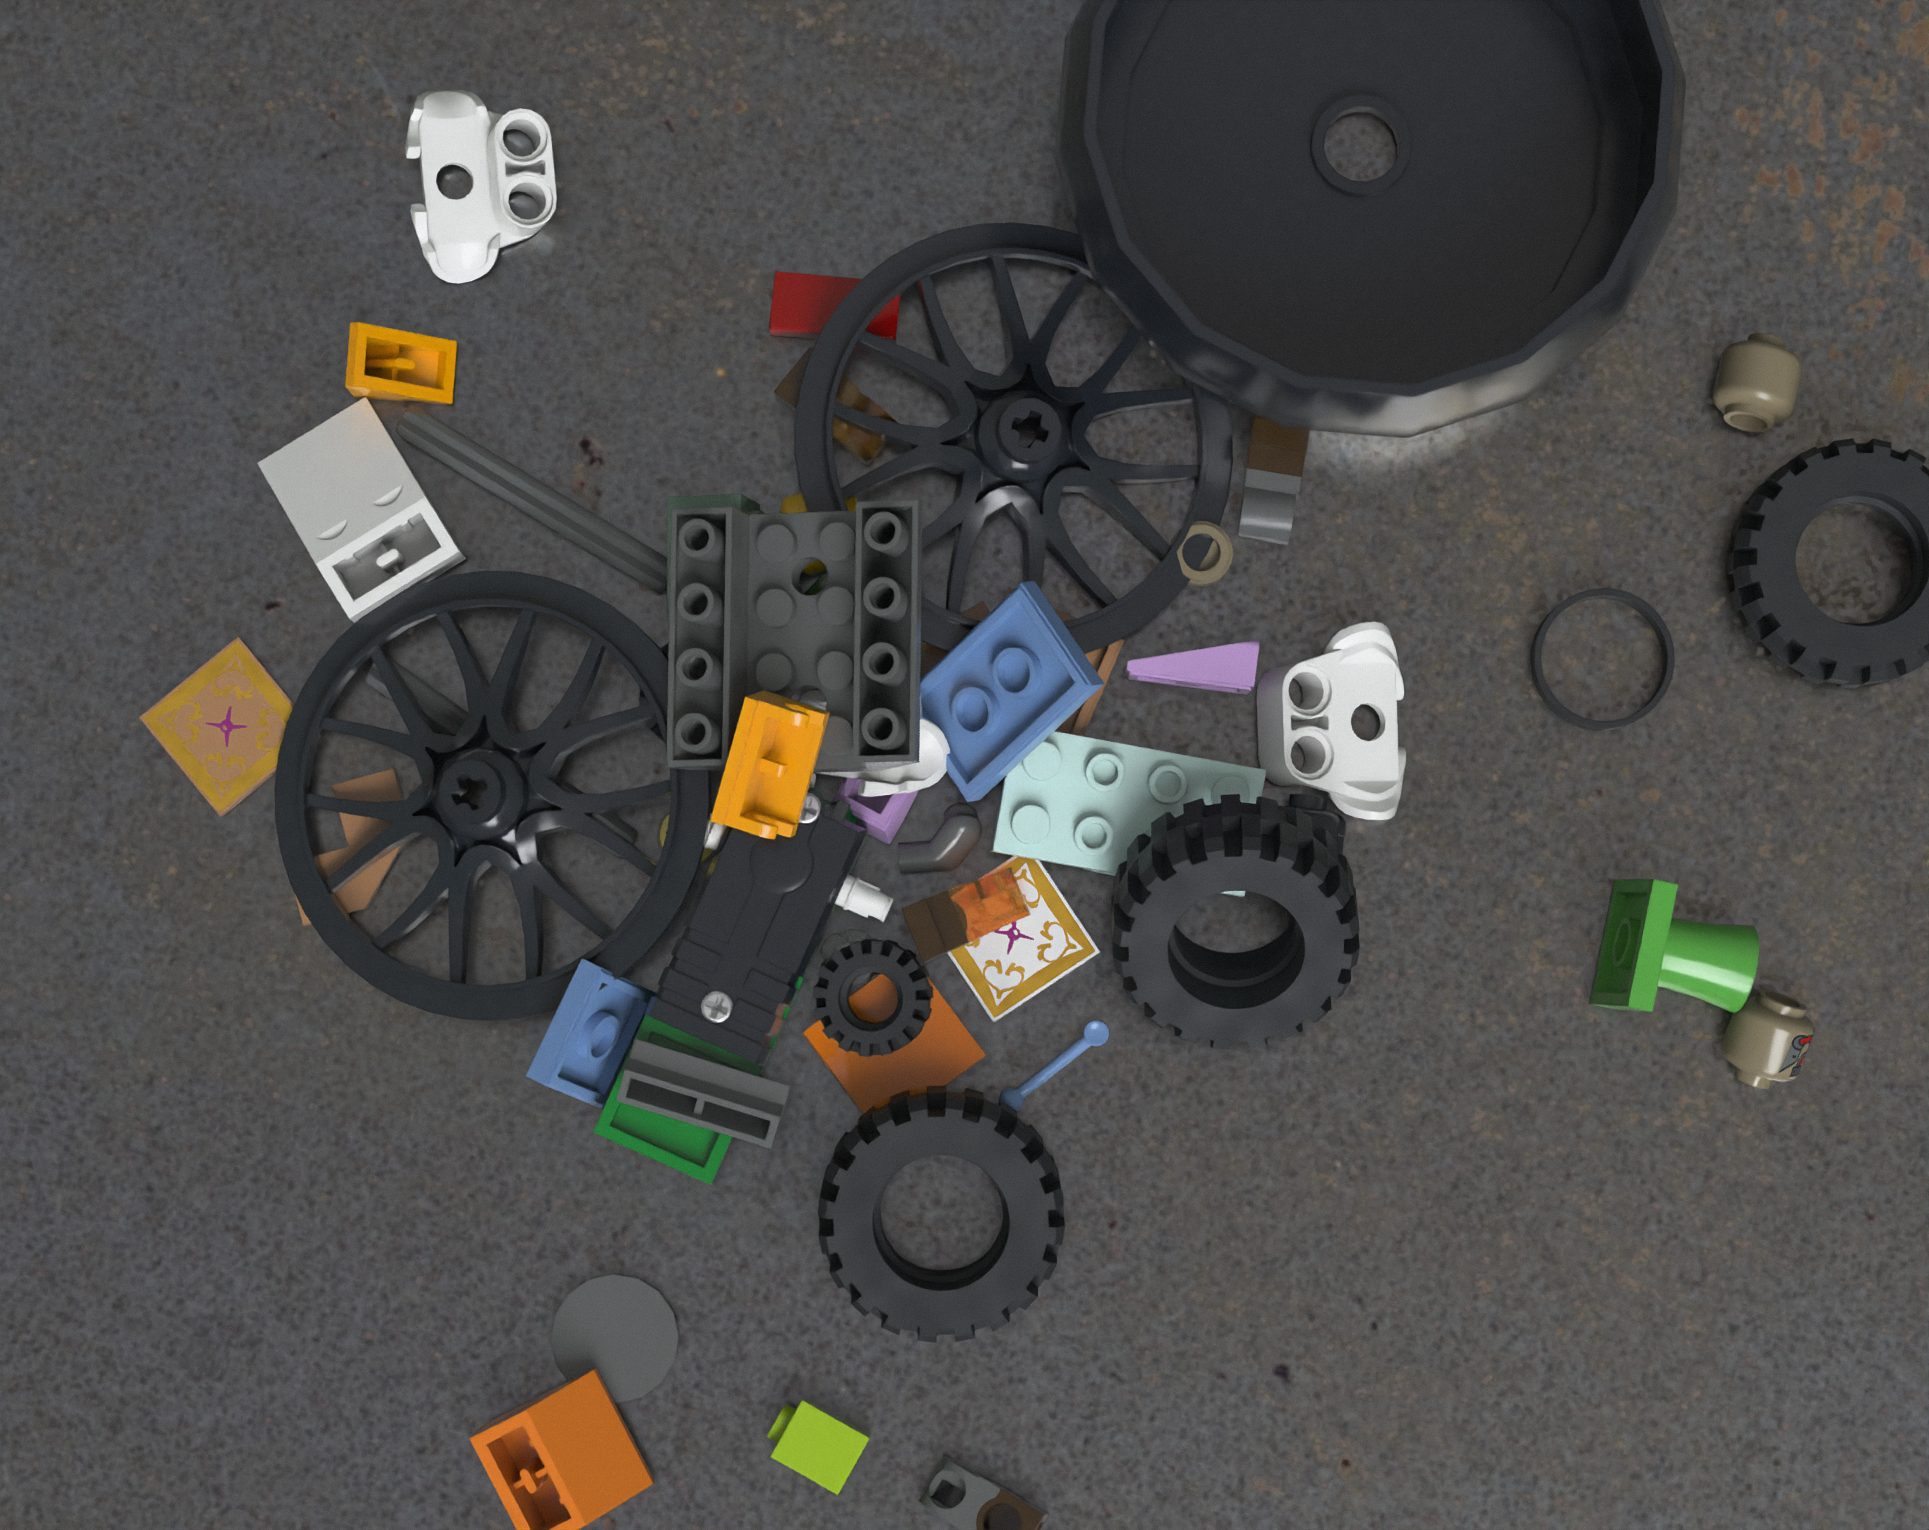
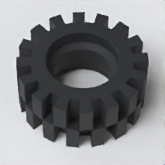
[813,938,934,1057]

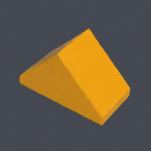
[345,322,457,405]

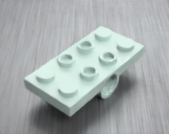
[990,731,1266,897]

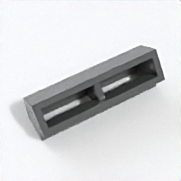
[616,1039,791,1148]

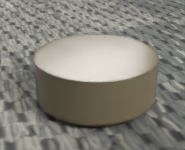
[1170,521,1233,586]

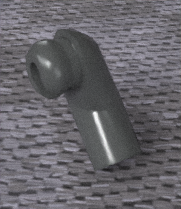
[898,803,982,874]

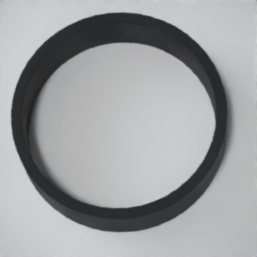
[1530,588,1675,731]

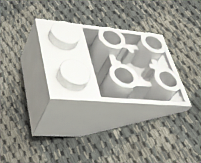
[257,397,466,623]

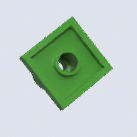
[1590,879,1759,1013]

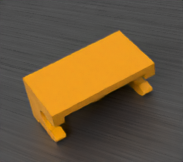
[710,690,830,840]

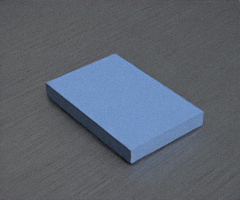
[920,581,1104,802]

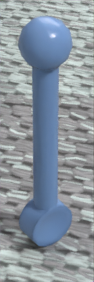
[998,1021,1109,1111]

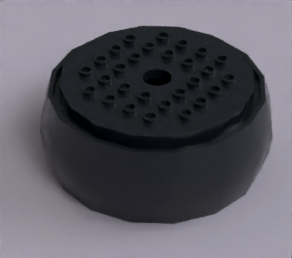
[1055,0,1686,438]

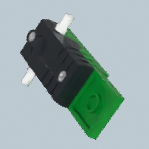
[593,788,894,1185]

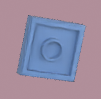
[526,959,656,1109]

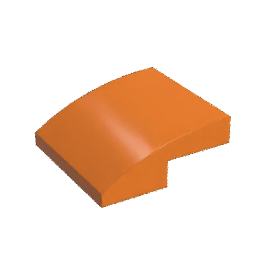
[802,974,986,1115]

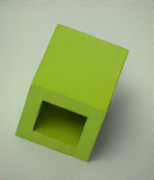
[767,1397,871,1495]

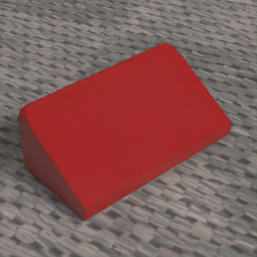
[769,271,901,344]

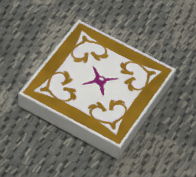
[947,856,1100,1023]

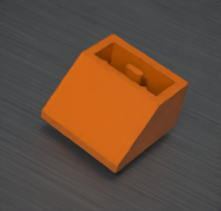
[469,1368,655,1530]

